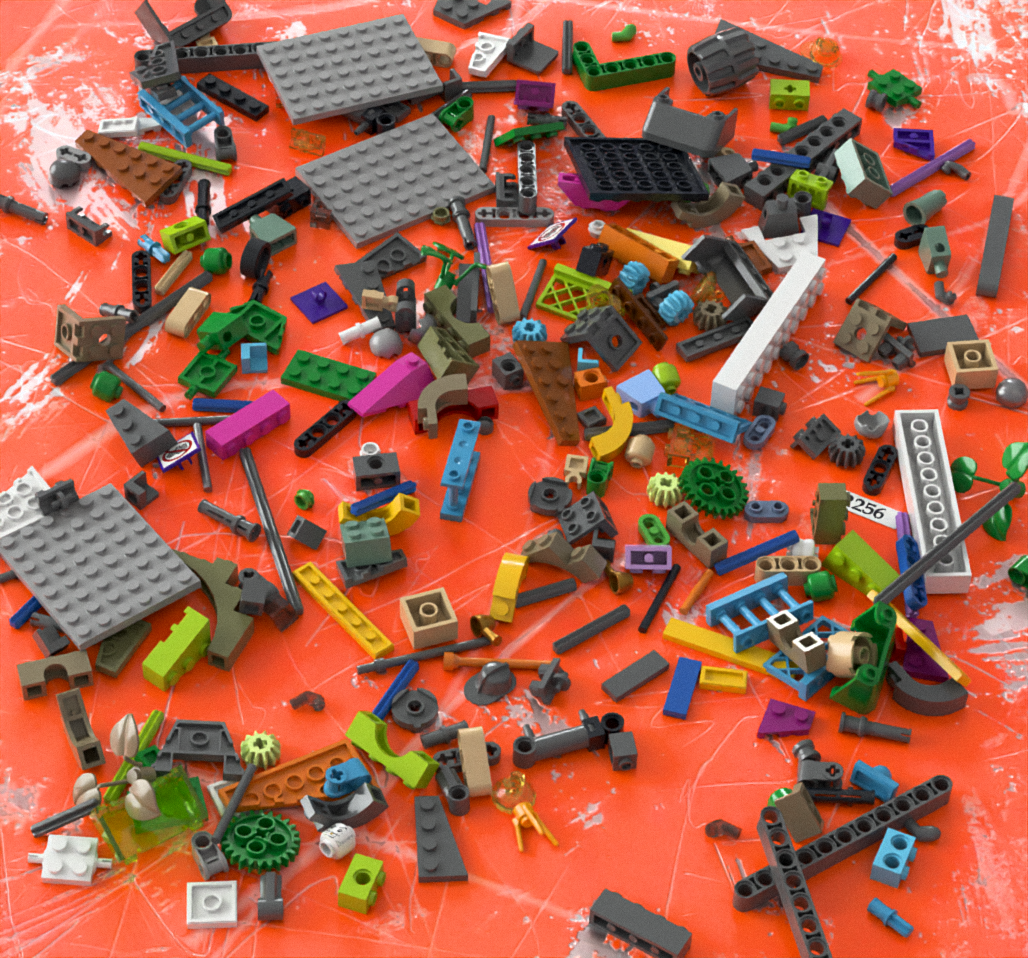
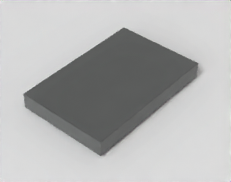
[907,314,979,358]

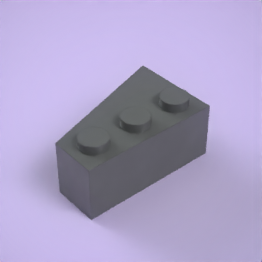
[105,399,178,468]

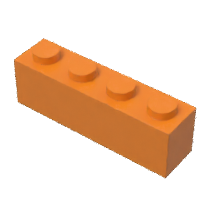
[598,223,680,285]

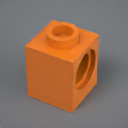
[573,367,608,402]

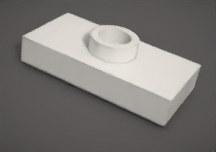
[98,117,141,138]

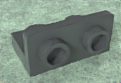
[790,413,841,460]

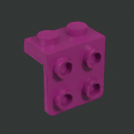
[514,79,556,111]

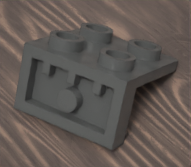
[557,491,619,545]

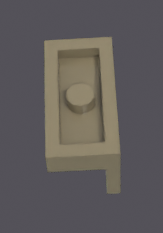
[774,782,825,843]

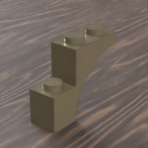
[520,531,607,584]

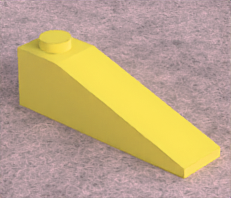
[627,228,700,276]

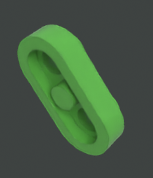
[638,514,670,545]

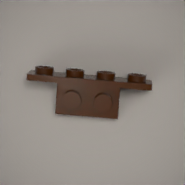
[609,277,668,351]

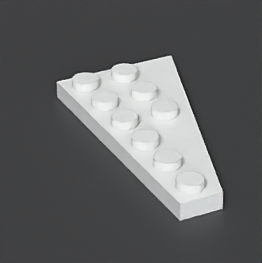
[0,466,60,541]

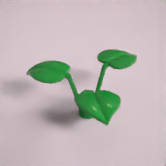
[421,241,489,290]
[950,442,1028,541]

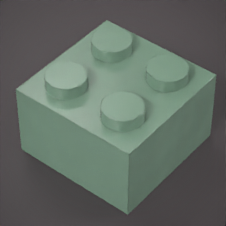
[339,517,393,568]

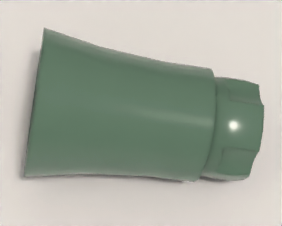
[903,189,947,226]

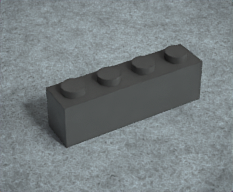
[589,888,692,958]

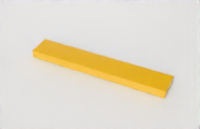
[292,561,394,659]
[867,590,971,687]
[662,617,800,679]

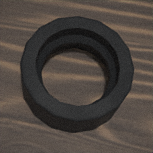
[240,237,271,280]

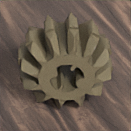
[693,299,728,332]

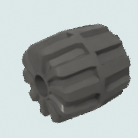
[686,27,759,96]

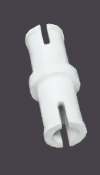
[338,316,382,345]

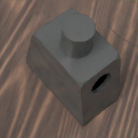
[707,153,758,190]
[758,193,799,239]

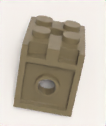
[833,298,907,363]
[54,304,126,362]

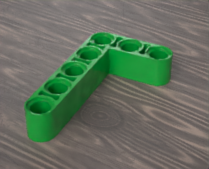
[573,41,676,91]

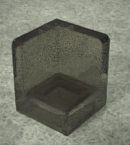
[310,197,333,230]
[263,592,299,633]

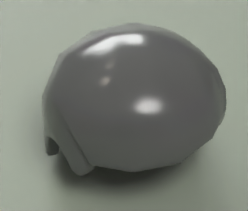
[48,159,80,188]

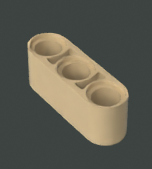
[417,37,457,68]
[486,261,520,325]
[165,287,211,338]
[754,556,822,586]
[457,726,492,797]

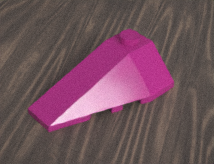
[348,352,435,417]

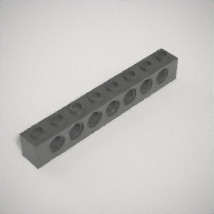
[743,108,862,211]

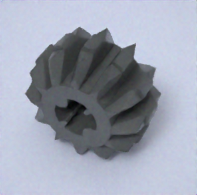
[828,433,866,470]

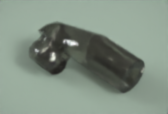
[289,691,326,711]

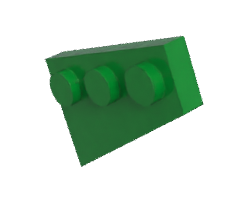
[494,122,565,147]

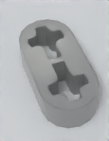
[56,145,92,171]

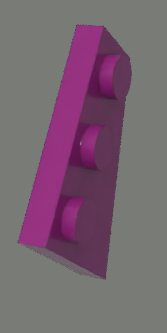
[903,617,949,683]

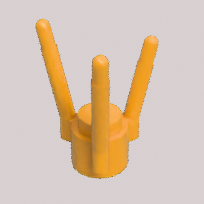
[853,369,899,407]
[512,802,559,852]

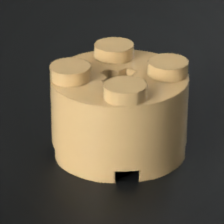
[826,631,878,679]

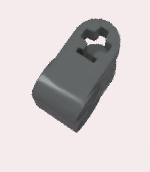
[395,278,416,332]

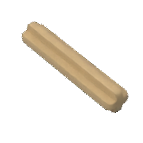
[154,250,193,296]

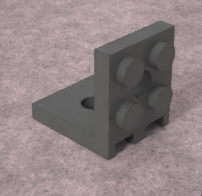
[560,305,643,372]

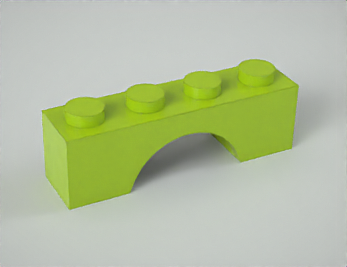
[345,711,440,790]

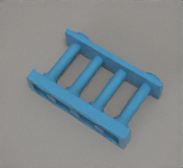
[137,75,225,148]
[440,419,481,522]
[706,572,814,653]

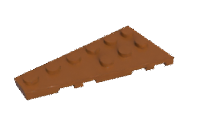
[75,129,183,208]
[512,340,580,446]

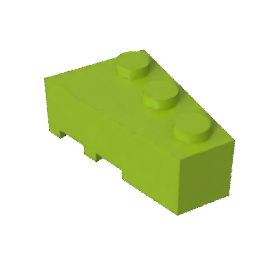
[821,530,900,596]
[142,606,211,692]

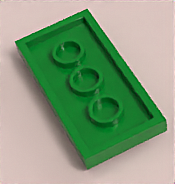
[281,349,377,402]

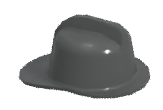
[464,661,516,705]

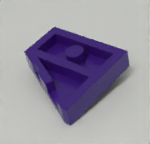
[893,128,935,161]

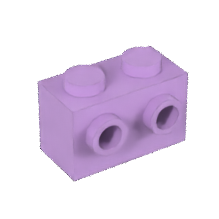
[624,544,672,573]

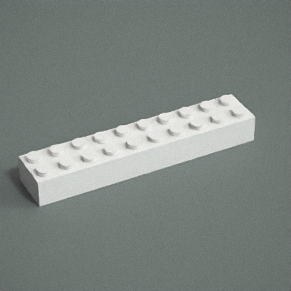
[710,251,827,416]
[892,409,972,594]

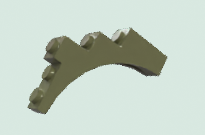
[172,549,254,672]

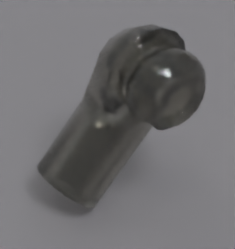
[705,819,742,840]

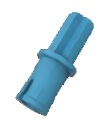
[137,234,171,264]
[867,898,914,938]

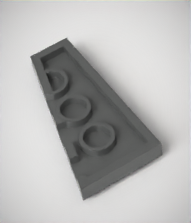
[141,40,181,89]
[339,232,427,281]
[334,260,395,333]
[414,796,468,883]

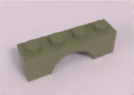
[423,285,490,358]

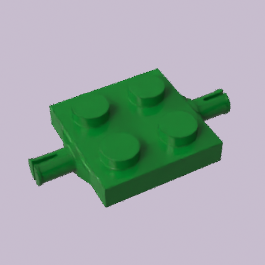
[867,69,922,109]
[178,349,237,400]

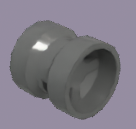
[779,341,809,370]

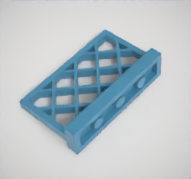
[654,392,752,444]
[763,615,848,702]

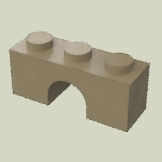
[666,500,728,569]
[766,609,827,674]
[16,649,94,701]

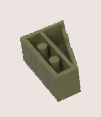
[417,326,480,385]
[810,483,851,545]

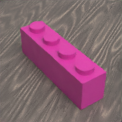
[205,389,291,460]

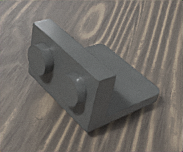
[506,23,558,74]

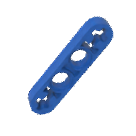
[896,534,928,612]

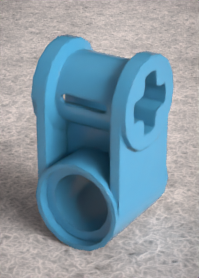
[323,758,372,798]

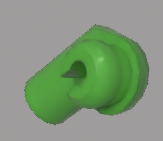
[612,24,637,42]

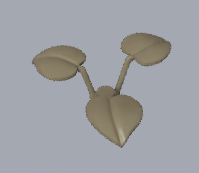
[72,713,162,821]

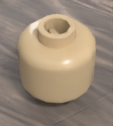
[624,434,655,469]

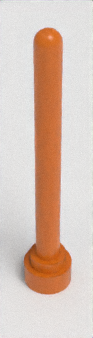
[443,652,551,671]

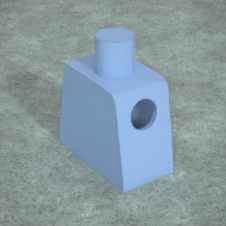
[616,369,665,418]

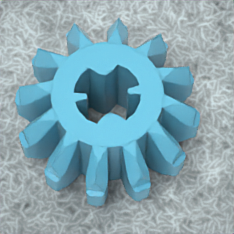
[618,261,650,296]
[658,290,695,326]
[512,317,548,344]

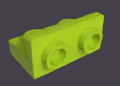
[786,169,834,211]

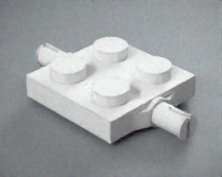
[27,834,113,886]

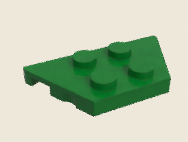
[228,300,287,355]

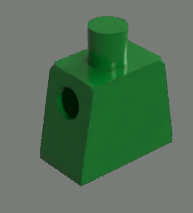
[197,312,249,353]

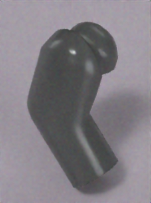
[934,281,957,305]

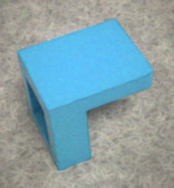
[241,343,268,374]
[577,348,599,371]

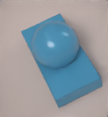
[850,760,899,802]

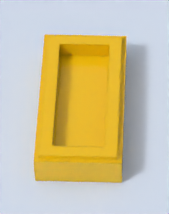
[699,666,748,694]

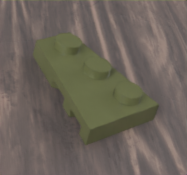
[95,620,152,678]

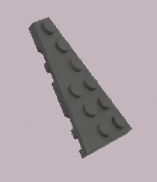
[715,19,823,83]

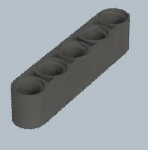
[517,140,537,214]

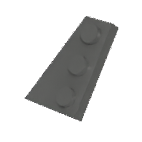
[336,549,408,589]

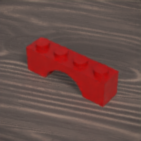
[408,385,499,435]

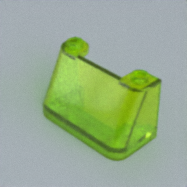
[89,765,209,866]

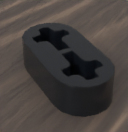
[894,224,928,250]

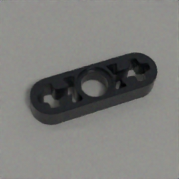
[862,445,898,496]

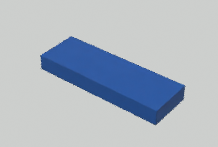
[663,657,702,720]

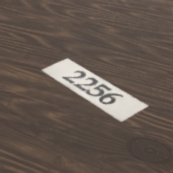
[846,490,900,529]

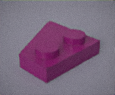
[757,699,816,739]

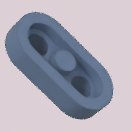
[743,415,776,450]
[744,500,789,523]

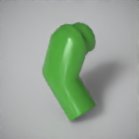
[770,117,798,133]

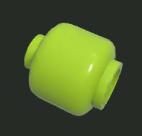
[652,362,681,395]

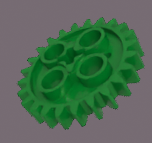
[679,457,749,520]
[220,809,301,874]

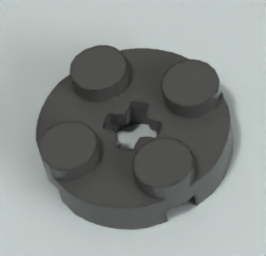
[528,477,573,517]
[391,688,439,733]

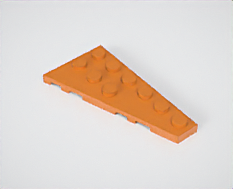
[218,738,382,813]

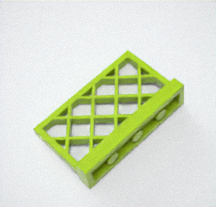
[536,263,633,322]

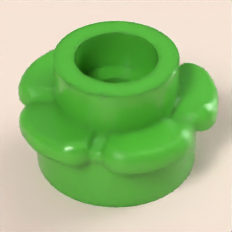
[294,489,315,510]

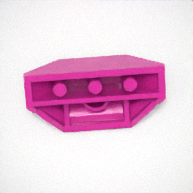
[558,172,631,211]

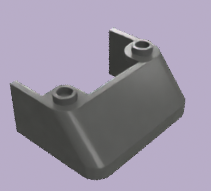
[134,0,232,48]
[641,87,738,158]
[681,234,773,321]

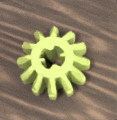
[647,471,683,509]
[240,730,281,771]

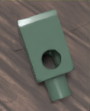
[249,213,297,257]
[918,226,951,278]

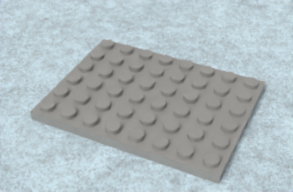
[256,14,443,125]
[295,113,496,249]
[0,483,202,651]

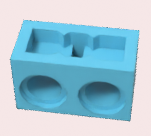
[870,828,918,889]

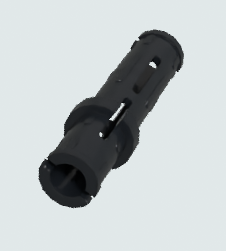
[195,179,211,227]
[806,787,875,806]

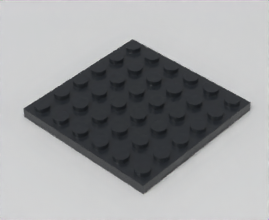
[564,137,709,203]

